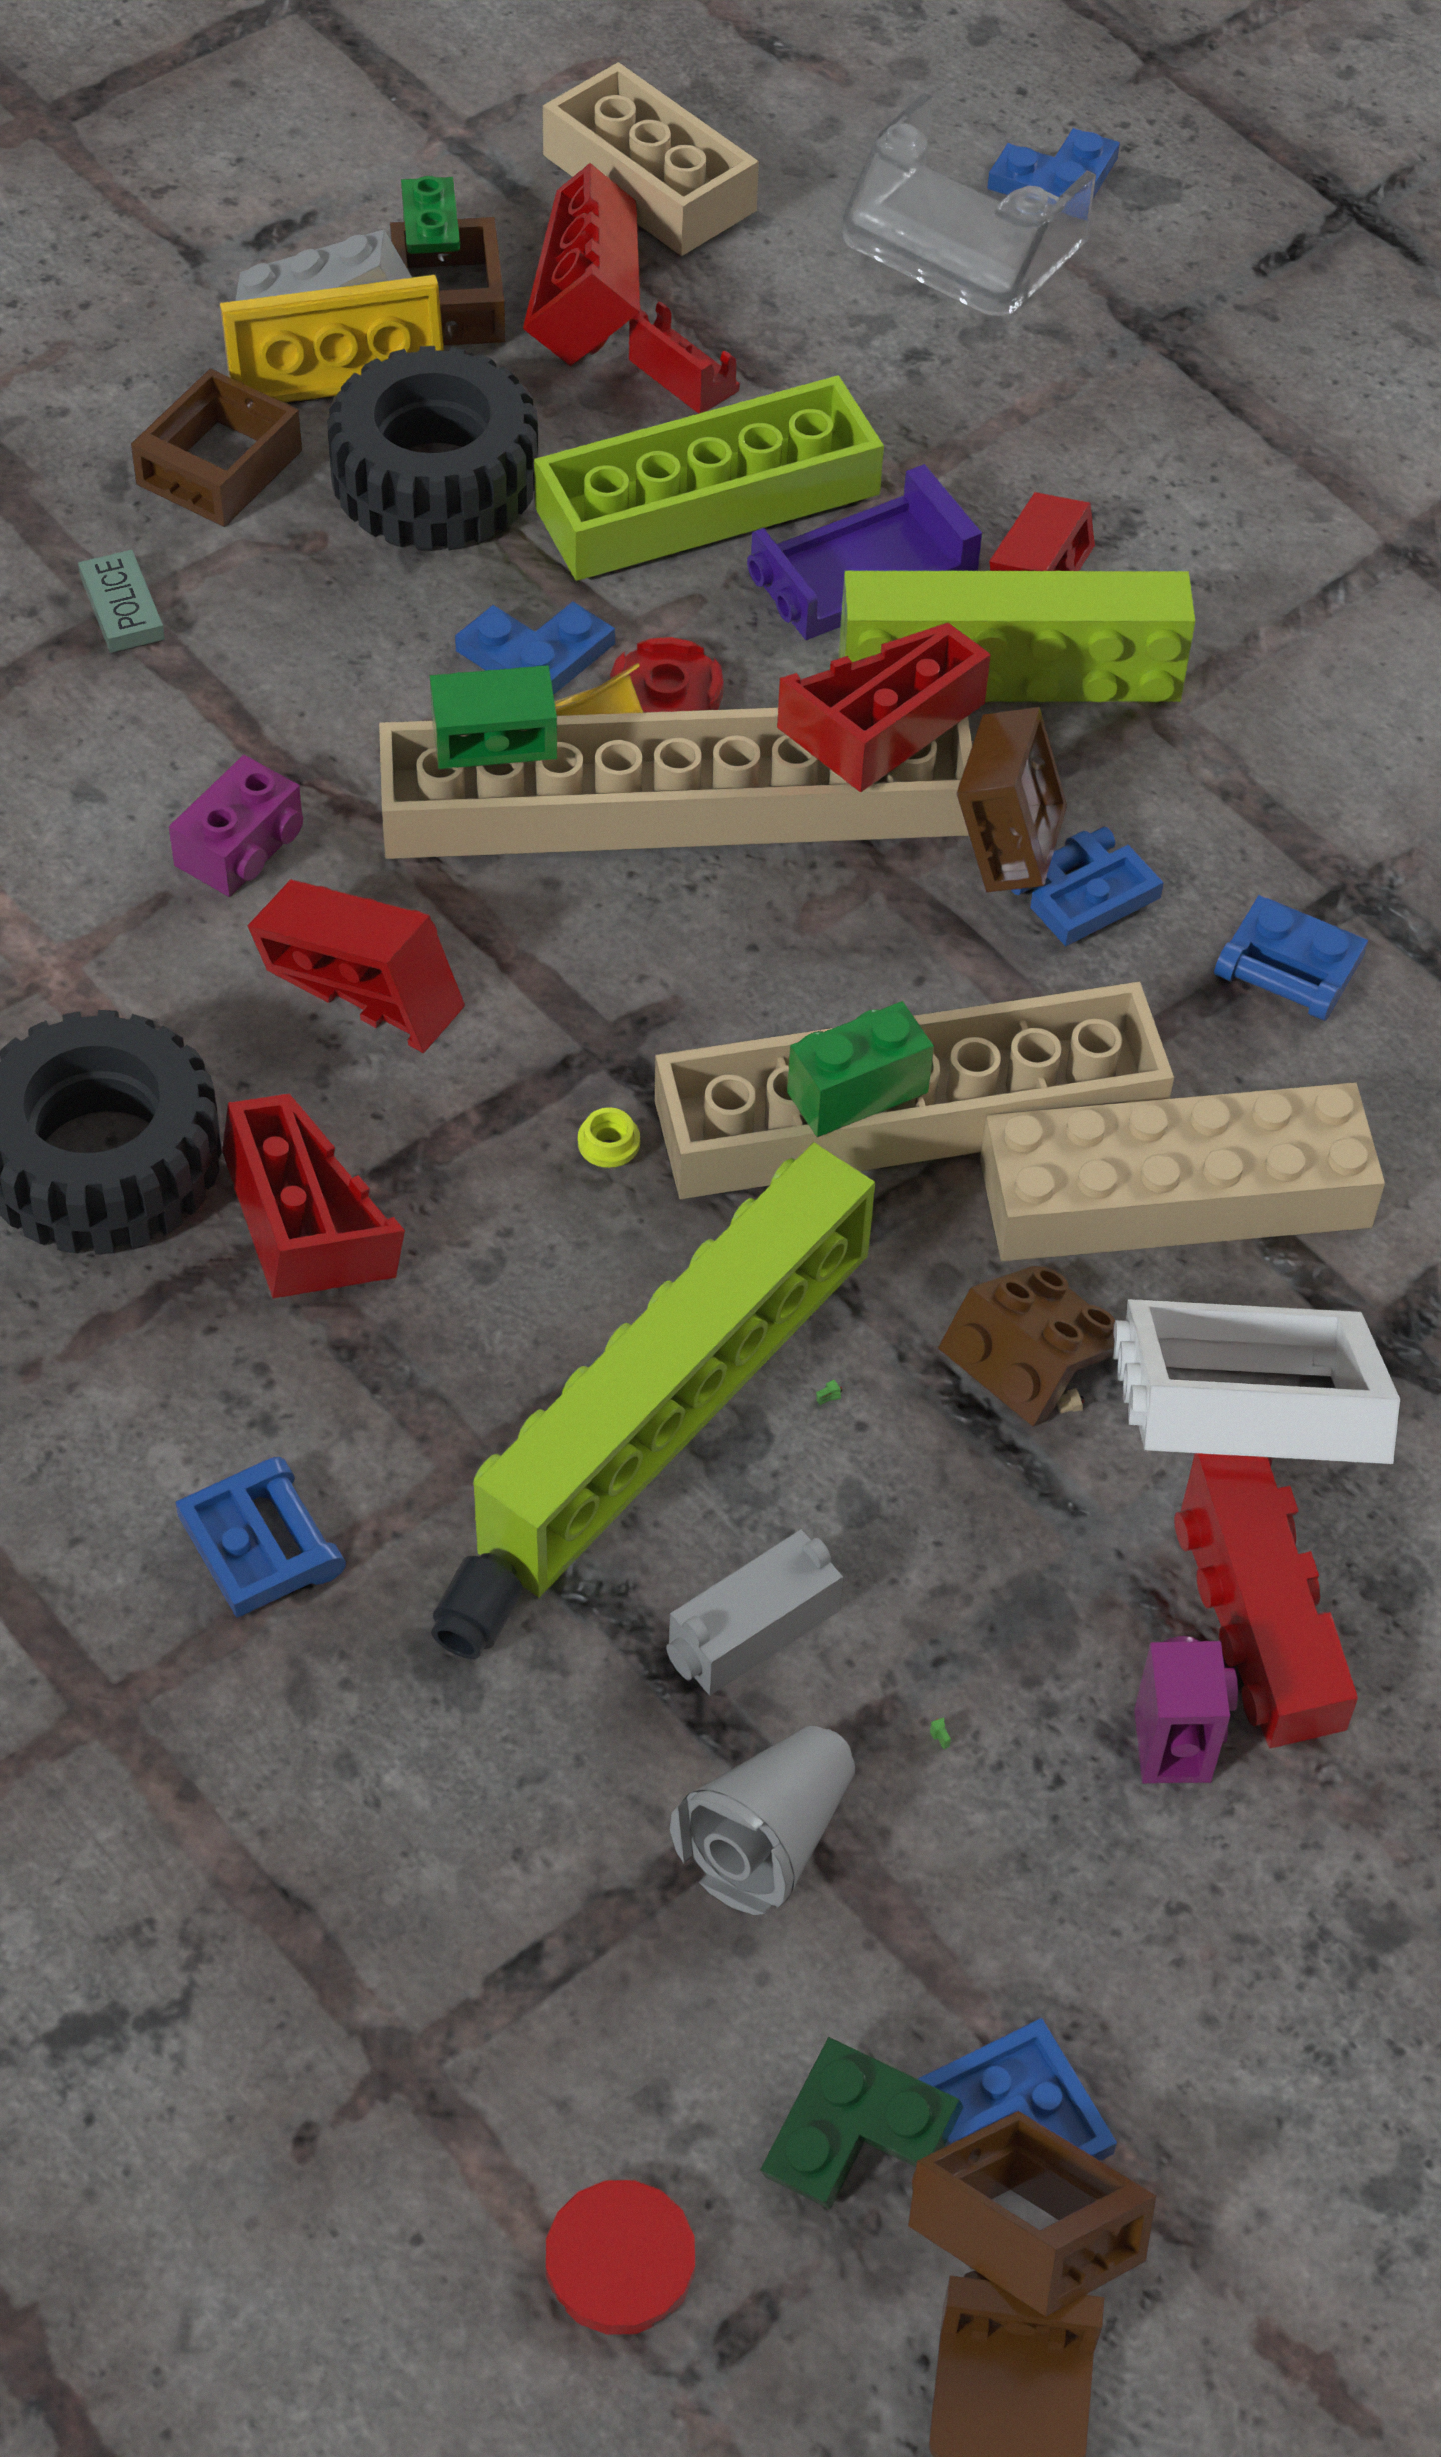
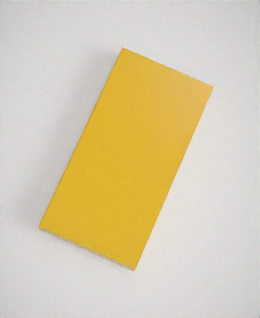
[220,275,444,404]

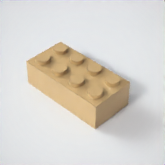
[543,62,759,256]

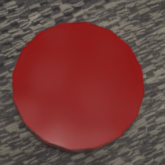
[610,637,724,713]
[546,2180,695,2335]

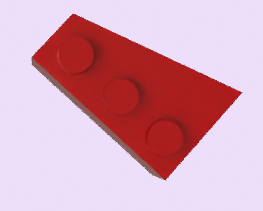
[777,623,991,793]
[247,879,465,1053]

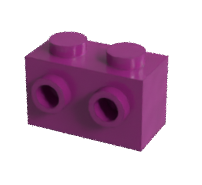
[168,754,304,897]
[1134,1636,1238,1784]

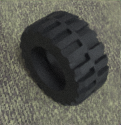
[327,346,539,551]
[0,1010,222,1255]

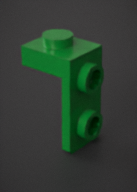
[401,176,460,254]

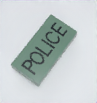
[78,549,165,653]

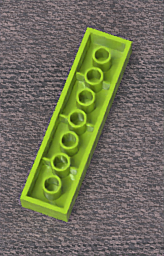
[473,1142,875,1598]

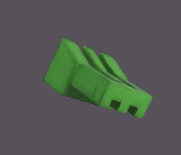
[816,1380,843,1405]
[930,1717,951,1750]

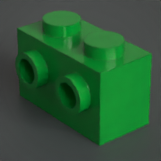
[430,665,557,769]
[787,1001,934,1137]

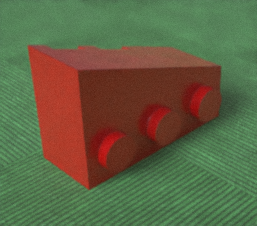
[222,1093,405,1299]

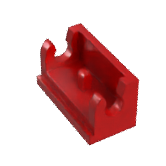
[629,301,740,414]
[989,492,1095,571]

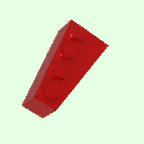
[523,163,640,366]
[1174,1453,1358,1749]

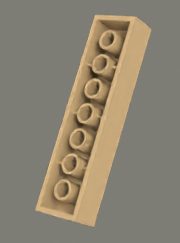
[655,982,1174,1199]

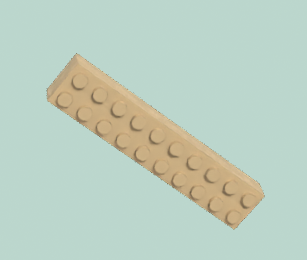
[379,708,972,859]

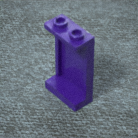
[747,464,982,641]

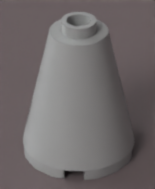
[670,1726,855,1915]

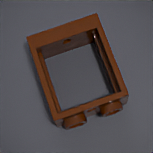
[390,217,505,346]
[131,368,302,527]
[956,707,1067,893]
[908,2111,1157,2317]

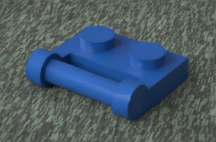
[1214,895,1368,1021]
[175,1457,346,1618]

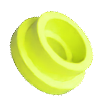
[578,1107,640,1168]

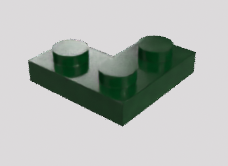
[760,2037,964,2210]

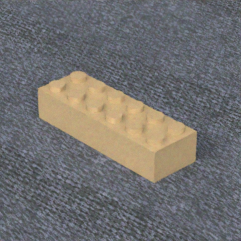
[980,1083,1385,1262]

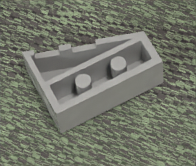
[235,229,412,301]

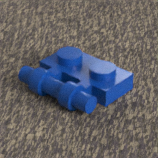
[1011,826,1164,947]

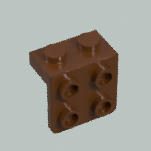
[938,1266,1116,1427]
[929,2271,1105,2457]

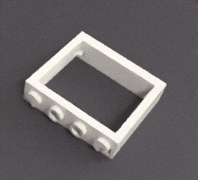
[1113,1299,1400,1464]

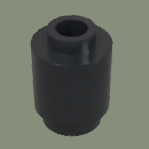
[431,1553,523,1659]

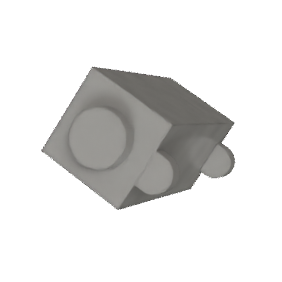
[666,1529,843,1696]

